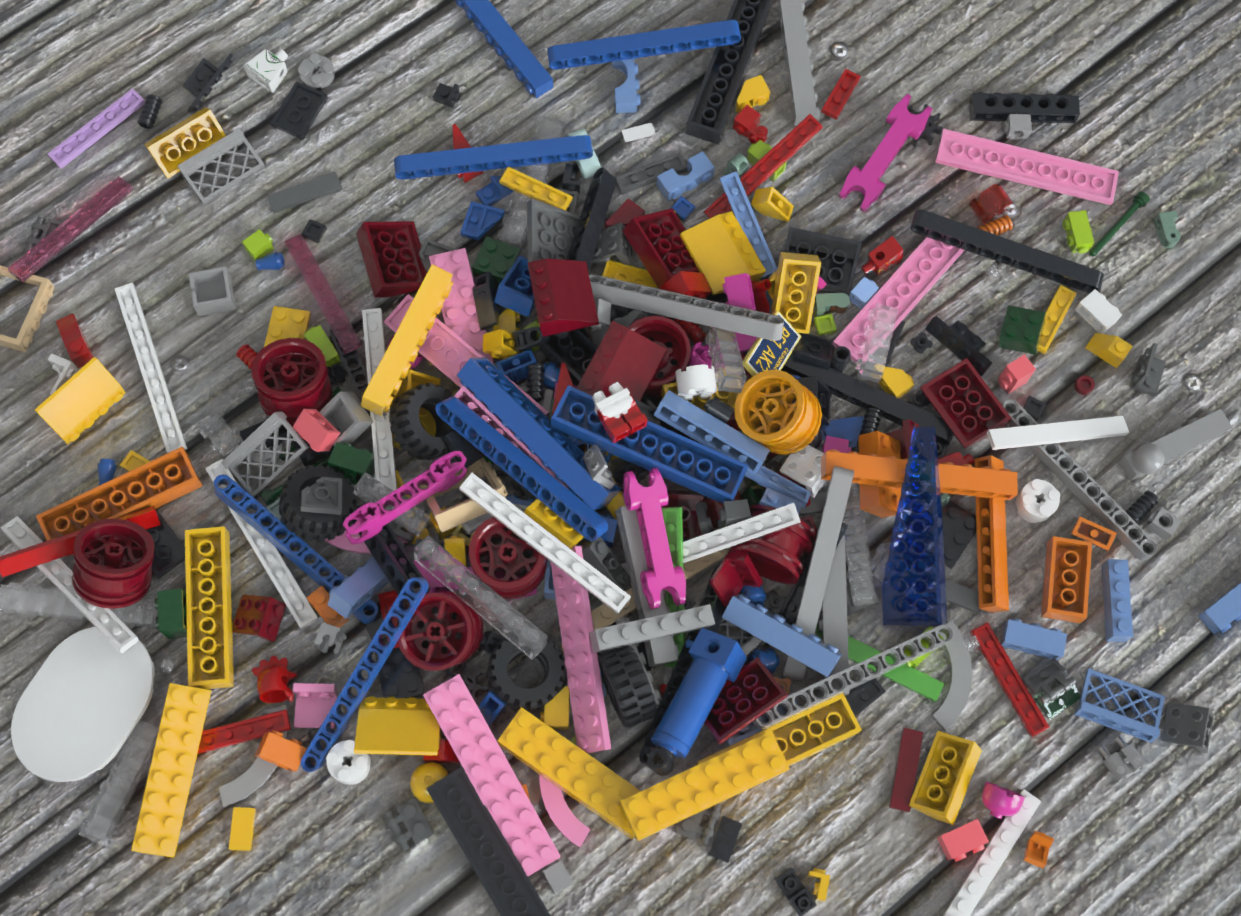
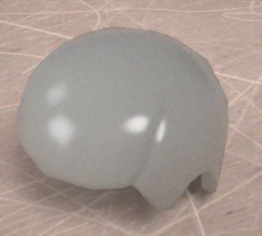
[1132,443,1165,475]

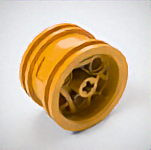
[734,370,822,455]

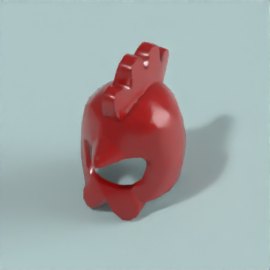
[252,656,297,703]

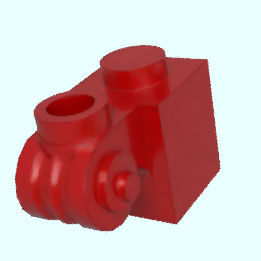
[732,105,768,144]

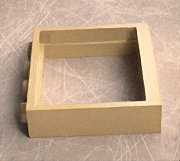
[0,265,55,353]
[420,457,508,532]

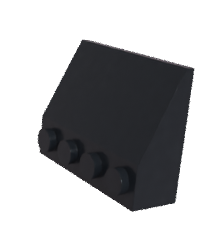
[784,226,862,296]

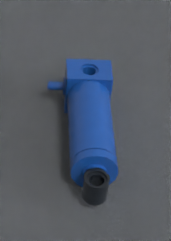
[648,628,747,776]

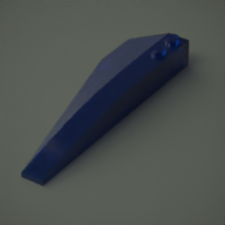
[881,427,947,626]

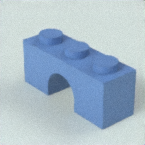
[656,151,715,201]

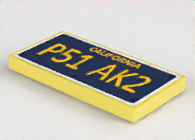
[741,310,801,376]

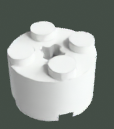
[675,365,717,401]
[1015,479,1060,523]
[326,740,371,785]

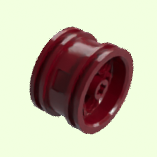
[251,338,332,425]
[469,517,547,599]
[72,519,155,609]

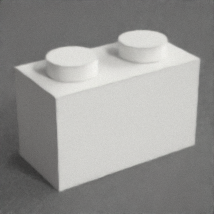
[1075,289,1122,334]

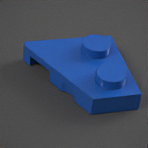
[460,201,505,240]
[820,416,864,448]

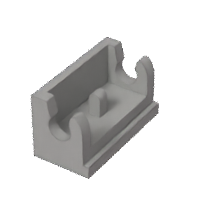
[314,623,346,654]

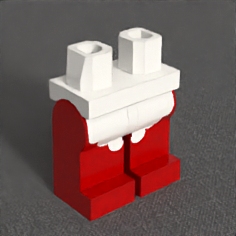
[593,382,648,443]

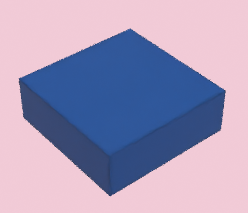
[670,196,695,221]

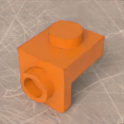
[1023,831,1054,869]

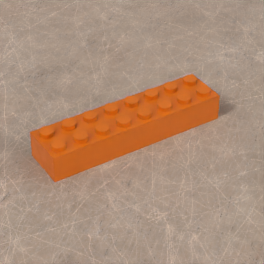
[36,447,203,541]

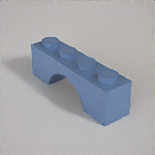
[612,58,640,113]

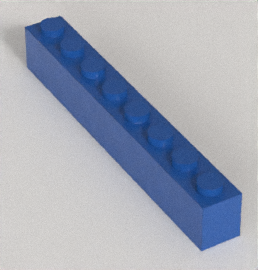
[455,0,553,99]

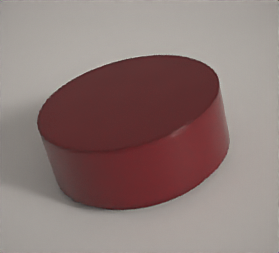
[1074,375,1095,395]

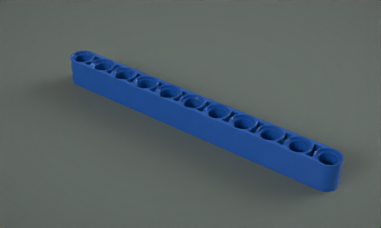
[547,20,741,70]
[394,135,593,180]
[435,396,608,541]
[214,474,378,624]
[301,577,429,772]

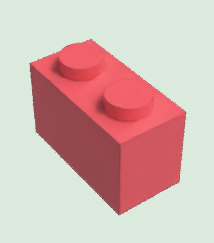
[997,354,1036,394]
[293,409,340,452]
[937,819,989,862]

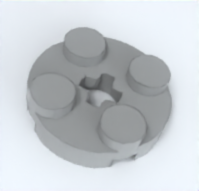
[298,53,335,89]

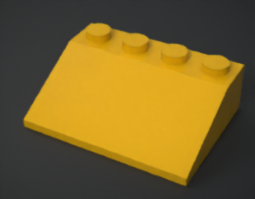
[680,211,766,295]
[35,357,126,444]
[354,696,442,755]

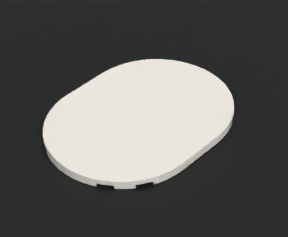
[11,627,155,782]

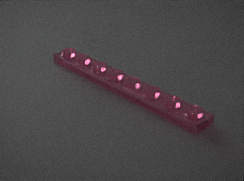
[8,176,133,283]
[284,234,362,354]

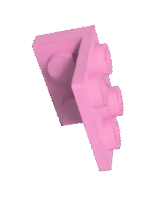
[293,683,338,729]

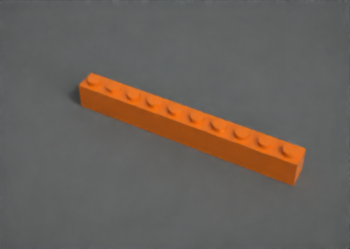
[821,449,1018,500]

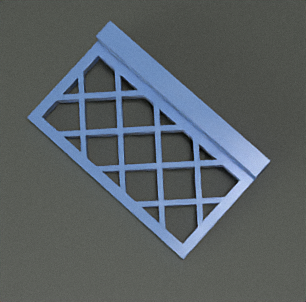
[1074,668,1165,743]

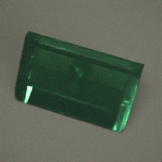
[1035,679,1080,719]

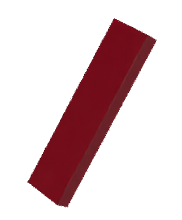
[889,728,923,813]

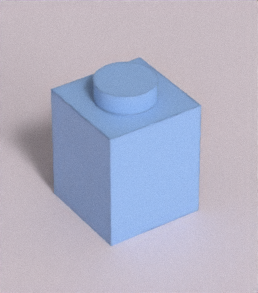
[849,277,879,310]

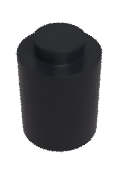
[703,397,735,424]

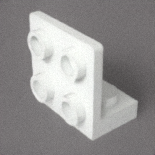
[48,354,79,395]
[780,445,826,498]

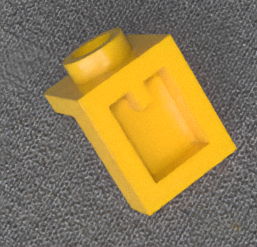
[807,868,830,902]

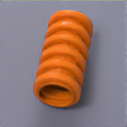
[978,215,1013,235]

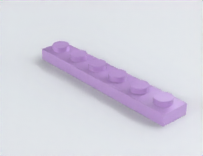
[48,88,145,169]

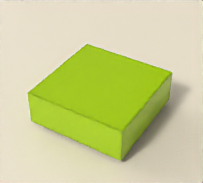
[813,313,837,336]

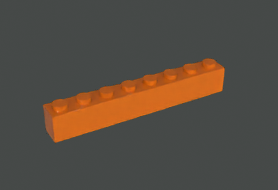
[975,455,1009,613]

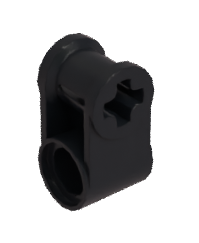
[511,327,550,352]

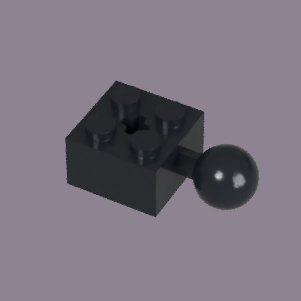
[795,376,831,449]

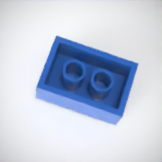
[494,255,536,317]

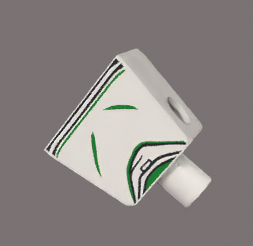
[244,49,288,94]

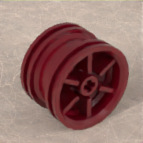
[627,316,691,399]
[729,505,817,585]
[397,590,484,671]

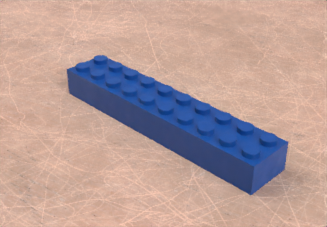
[456,357,621,510]
[551,385,749,504]

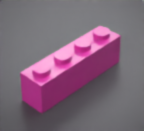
[723,273,757,353]

